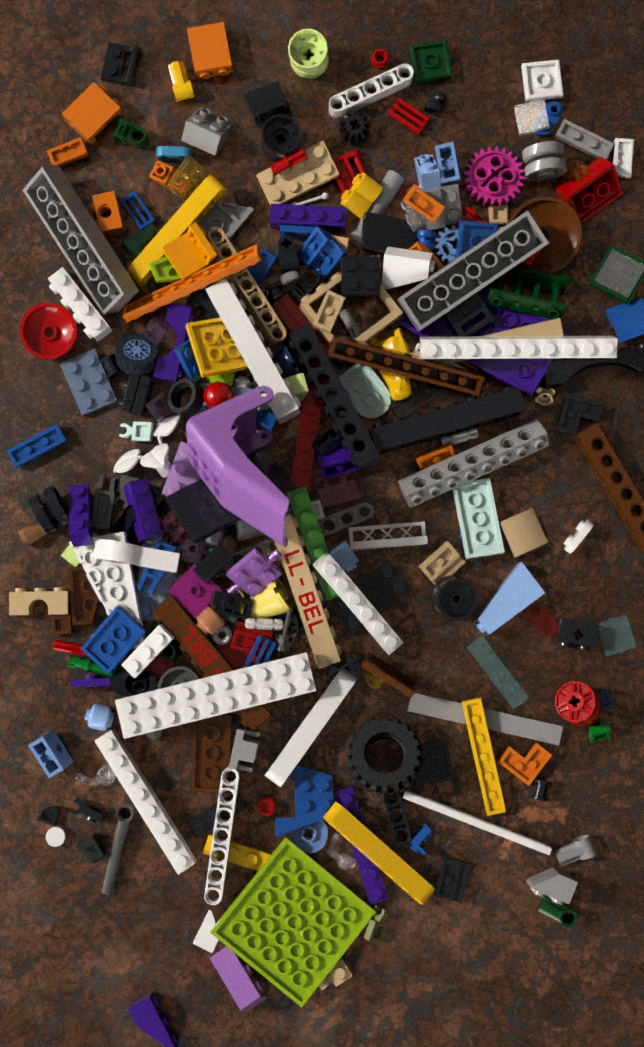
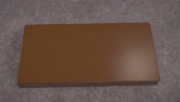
[191,714,233,793]

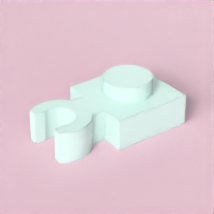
[119,421,154,442]

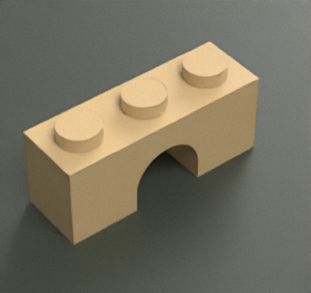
[9,587,71,615]

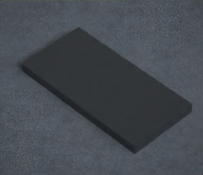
[165,447,295,544]

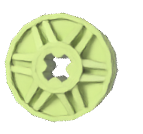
[288,29,329,79]

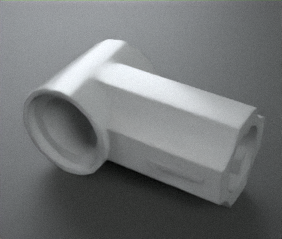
[555,835,597,866]

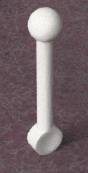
[291,192,329,205]

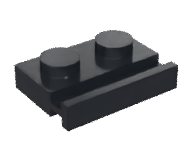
[433,857,471,903]

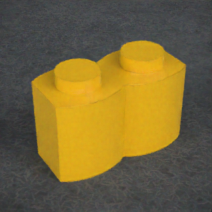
[340,172,383,219]

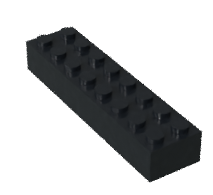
[369,386,526,455]

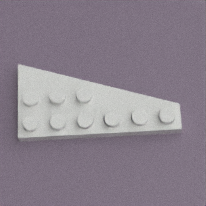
[69,531,146,648]

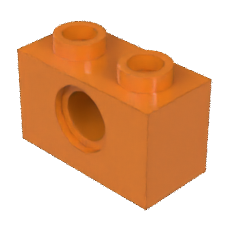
[90,191,125,237]

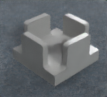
[229,726,261,772]

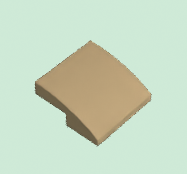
[499,508,548,558]

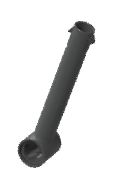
[101,801,136,895]

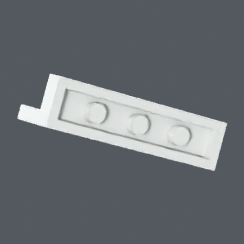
[349,521,428,551]

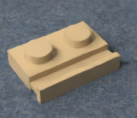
[418,541,466,585]

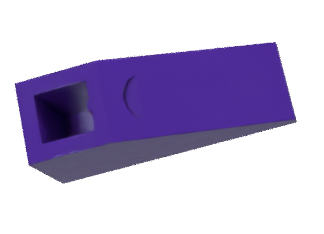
[128,992,179,1047]

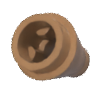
[18,525,47,545]

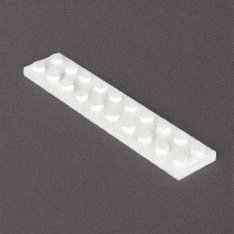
[115,652,316,739]

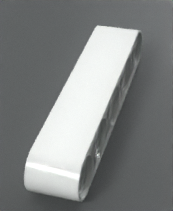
[329,64,414,119]

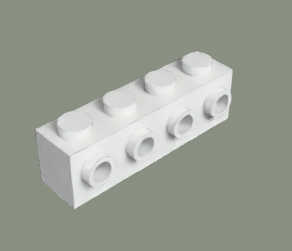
[47,267,112,342]

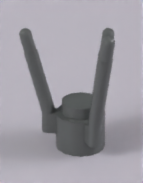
[273,609,302,652]

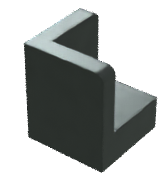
[75,833,107,863]

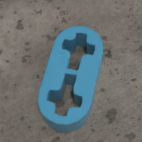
[156,146,192,162]

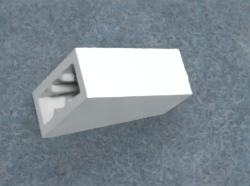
[382,247,435,290]

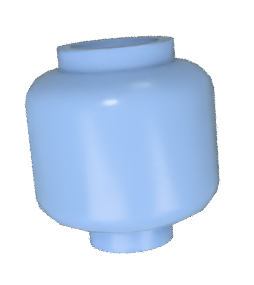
[84,704,114,731]

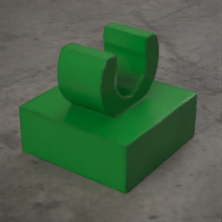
[588,718,611,743]

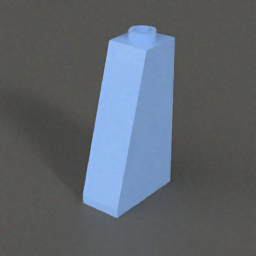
[476,562,545,635]

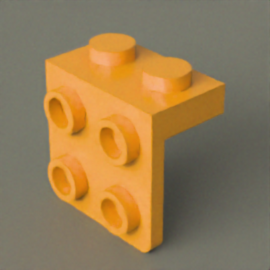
[162,222,217,279]

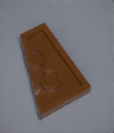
[68,567,98,626]

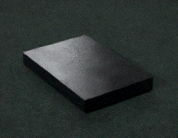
[360,211,418,255]

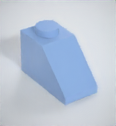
[329,541,359,573]

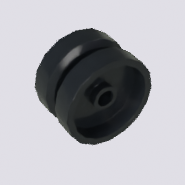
[28,485,69,535]
[431,575,479,620]

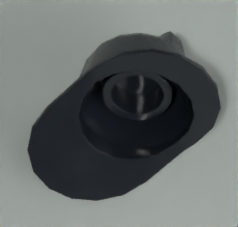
[110,668,157,697]

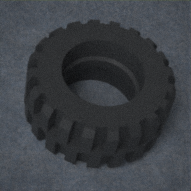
[347,716,423,796]

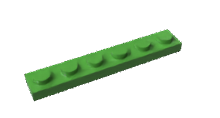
[286,486,339,601]

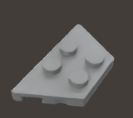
[197,200,254,241]

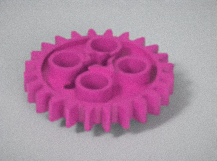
[463,146,525,207]

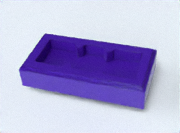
[71,674,111,687]

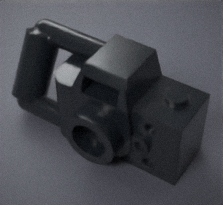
[210,590,254,619]

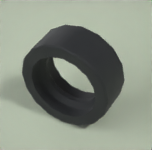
[167,378,204,417]

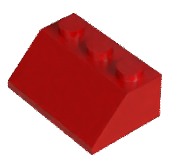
[556,157,624,224]

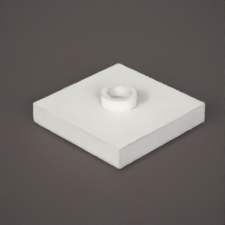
[521,60,564,102]

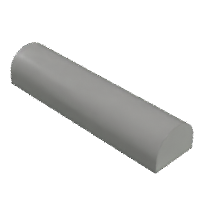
[350,170,404,242]

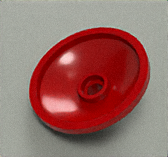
[19,302,77,360]

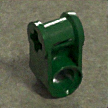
[111,119,149,150]

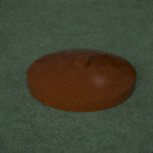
[508,196,583,273]

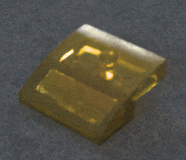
[165,156,211,202]

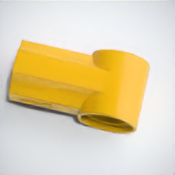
[168,61,194,102]

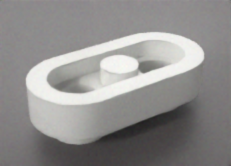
[563,520,594,554]

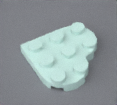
[328,363,391,420]

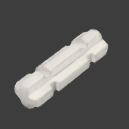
[441,428,478,445]
[245,618,283,630]

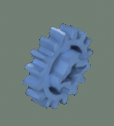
[435,225,458,265]

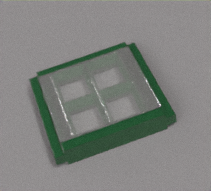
[588,245,644,305]

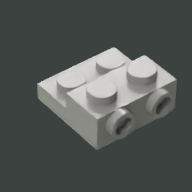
[420,183,463,230]

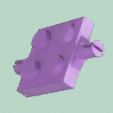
[226,548,282,598]

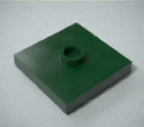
[409,40,452,83]

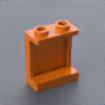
[187,22,233,80]
[62,82,123,146]

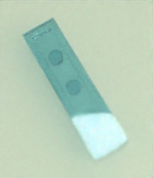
[466,635,529,709]

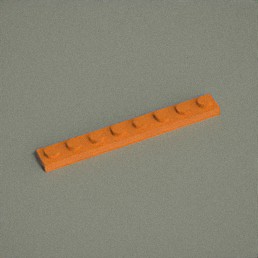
[123,244,261,322]

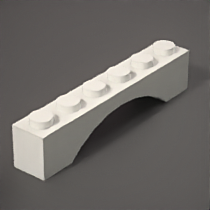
[312,552,404,655]

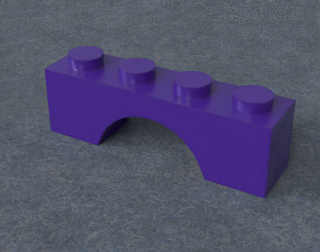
[270,204,347,233]
[153,303,196,384]

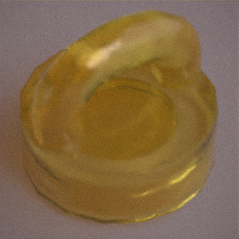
[365,672,385,689]

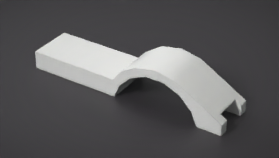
[90,538,181,573]

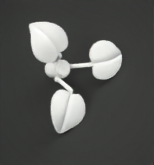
[113,415,181,478]

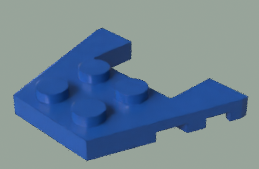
[273,759,334,837]

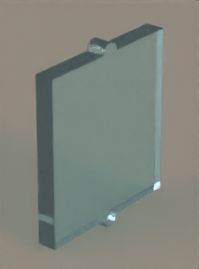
[597,615,636,656]

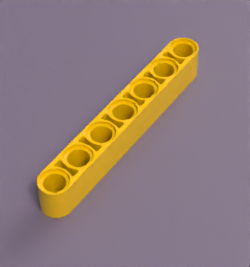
[126,175,226,286]
[323,802,435,905]

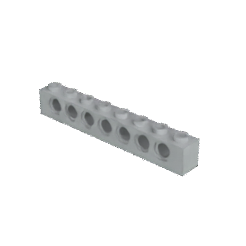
[398,419,549,508]

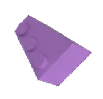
[210,946,269,1011]

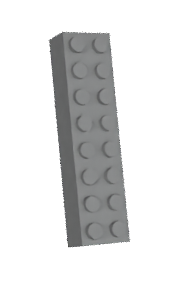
[23,165,139,316]
[397,211,549,332]

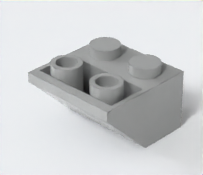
[181,107,234,156]
[526,867,578,905]

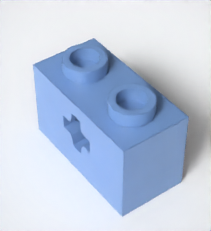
[435,142,463,186]
[28,729,74,778]

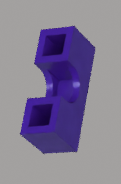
[123,478,163,543]
[69,484,93,547]

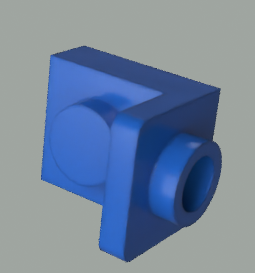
[410,822,432,856]

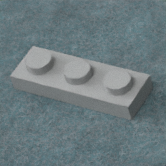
[554,119,614,159]

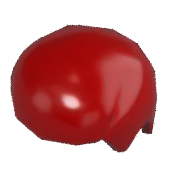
[203,381,234,408]

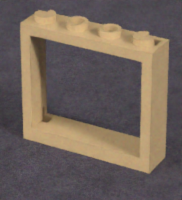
[299,272,403,362]

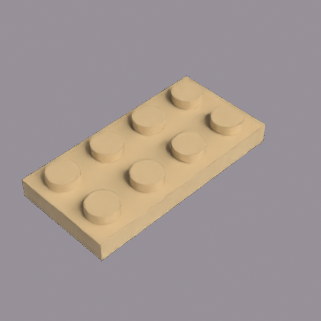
[256,141,340,206]

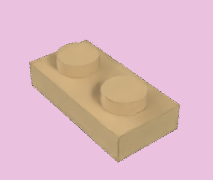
[312,290,345,334]

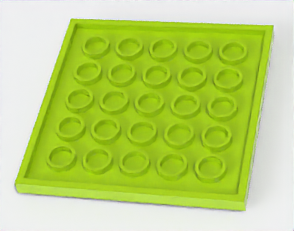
[210,837,376,1007]

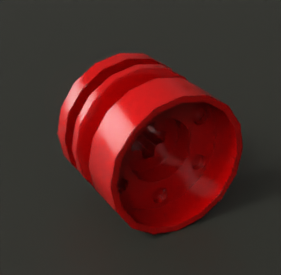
[555,681,602,726]

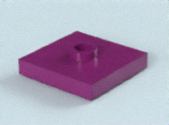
[168,563,223,618]

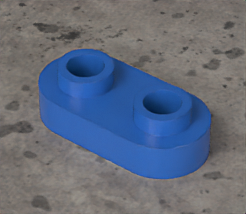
[533,101,563,138]

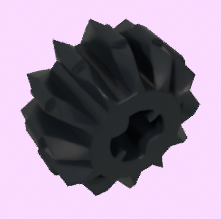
[339,111,371,145]

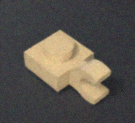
[319,958,352,990]

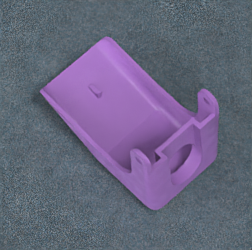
[186,386,289,547]

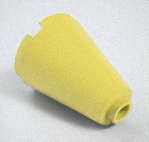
[239,578,294,621]

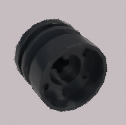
[261,114,301,162]

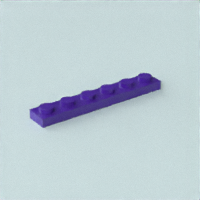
[334,786,389,905]

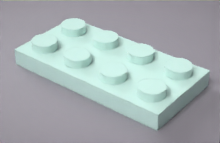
[452,478,505,560]

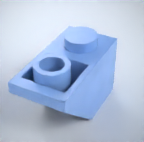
[414,154,441,190]

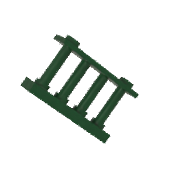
[486,265,569,319]

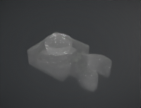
[400,201,427,232]

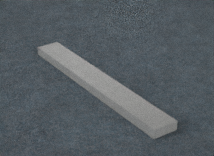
[408,693,563,745]

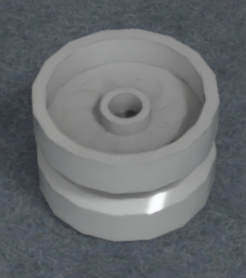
[522,141,567,182]

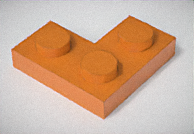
[497,743,552,786]

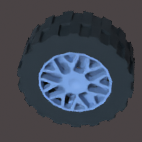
[116,334,158,376]

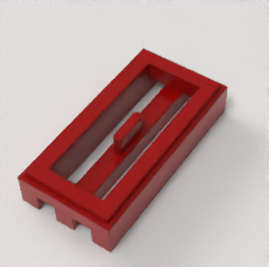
[388,98,430,135]

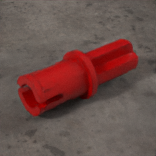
[270,149,307,176]

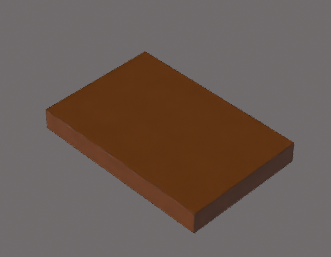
[361,652,417,698]

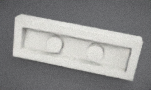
[122,624,175,679]

